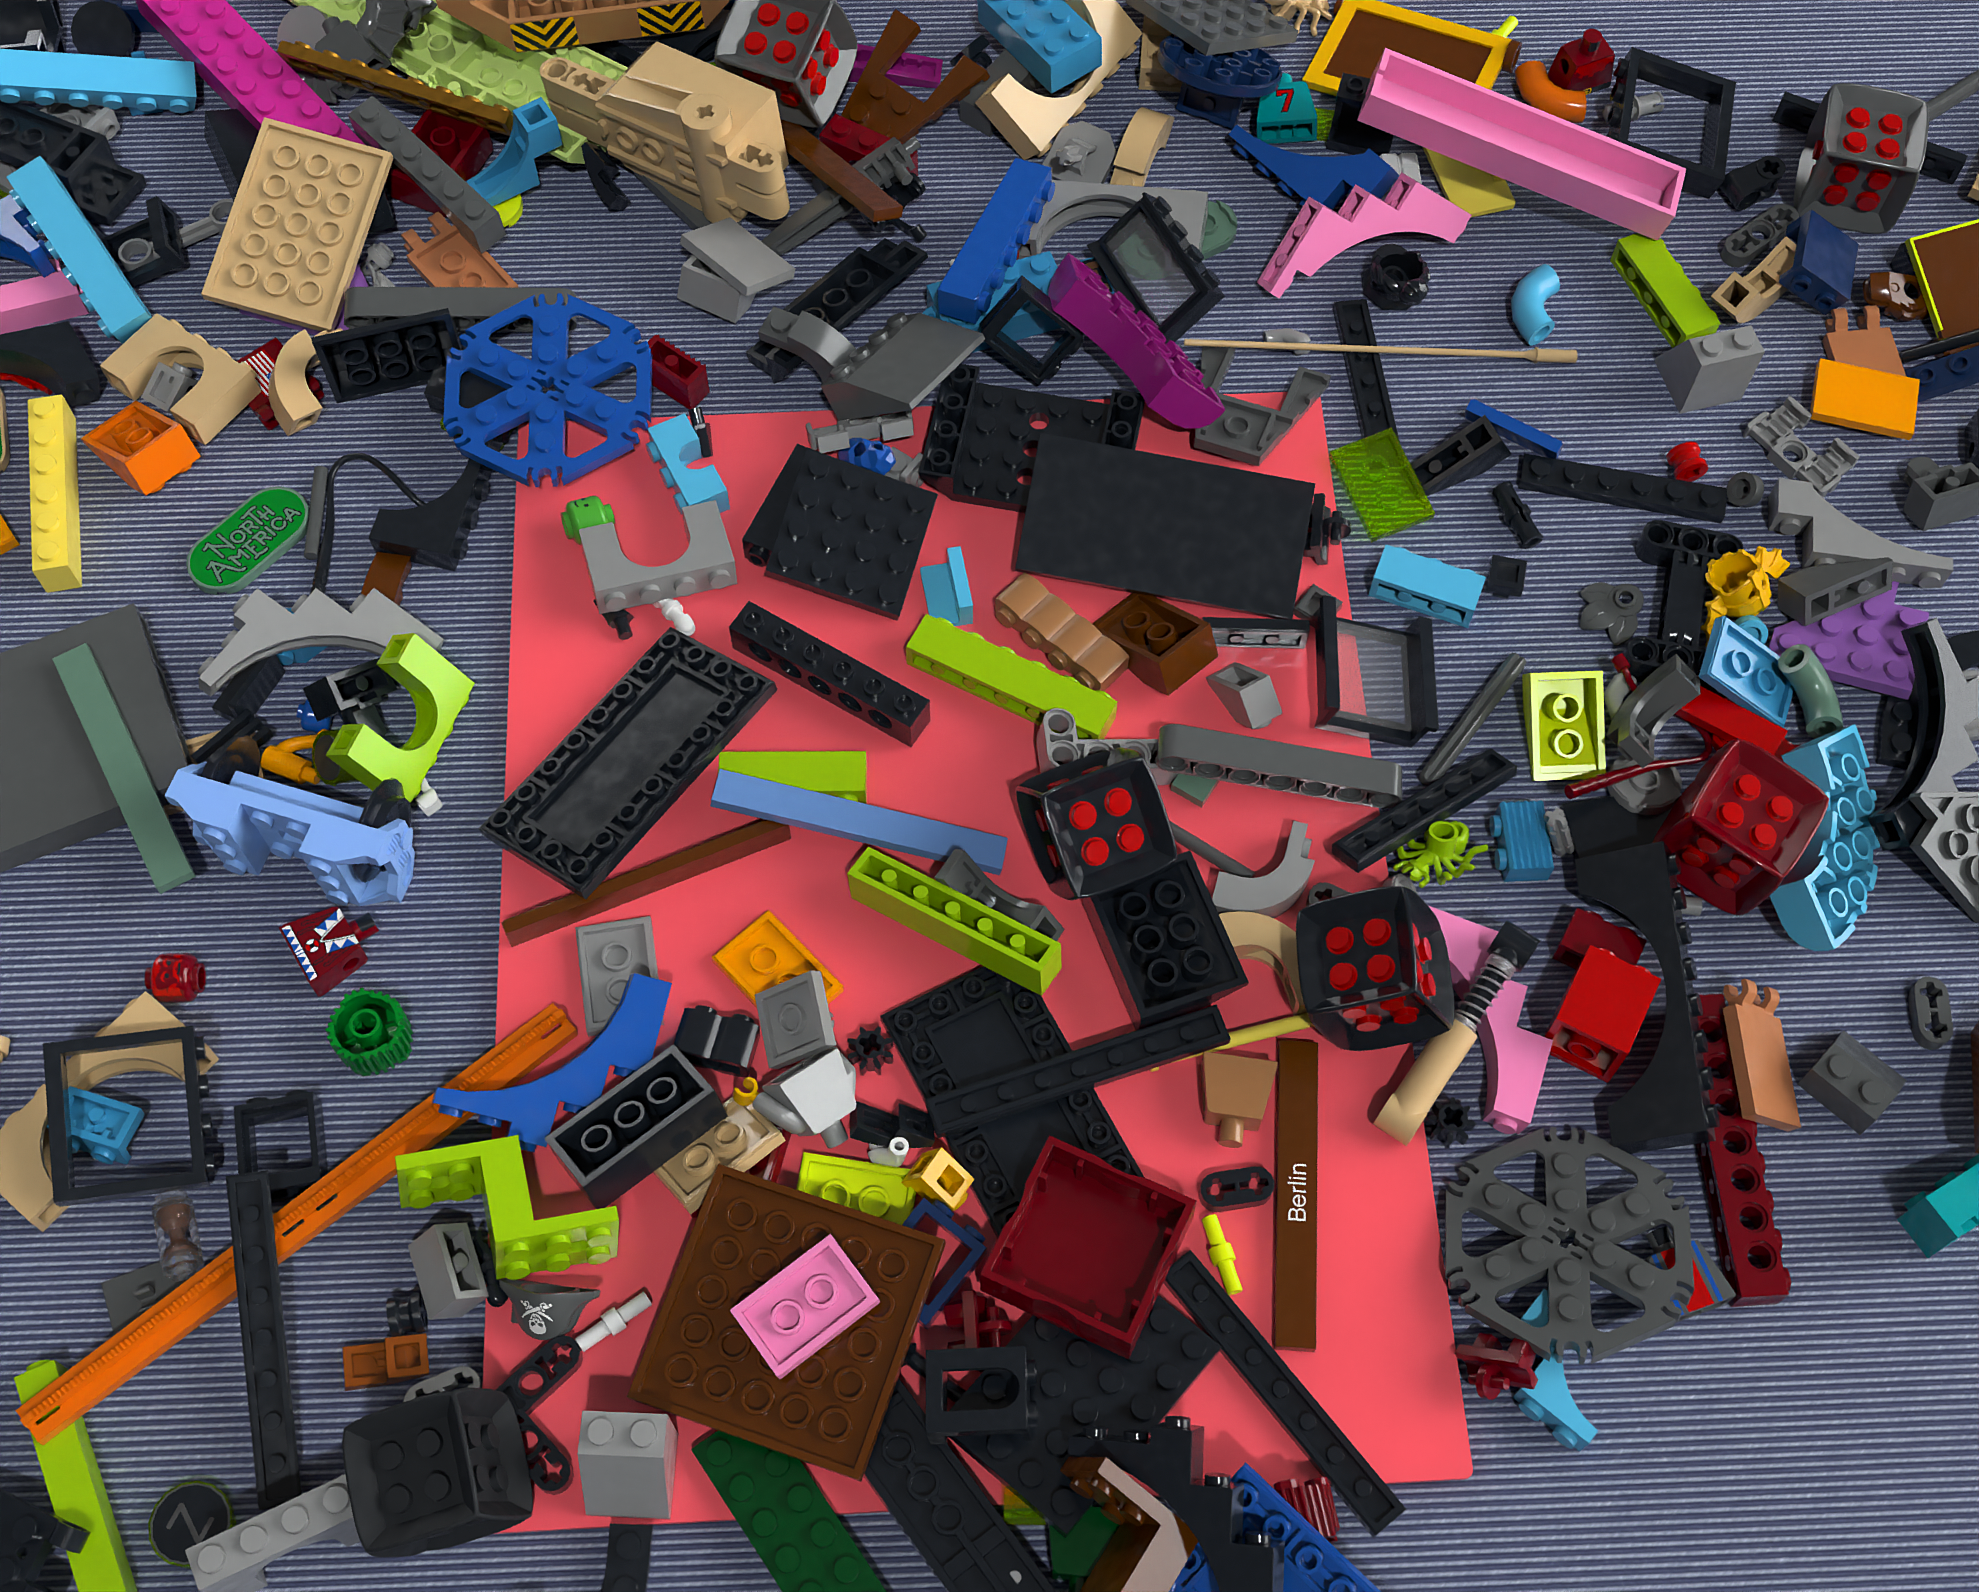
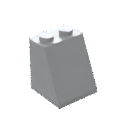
[1654,325,1765,414]
[577,1411,679,1519]

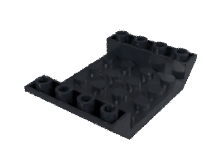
[919,364,1145,513]

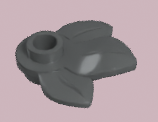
[1580,582,1644,646]

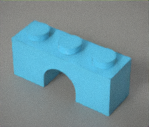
[646,413,730,514]

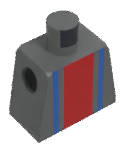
[1644,1226,1736,1323]

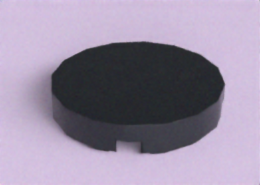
[71,0,136,57]

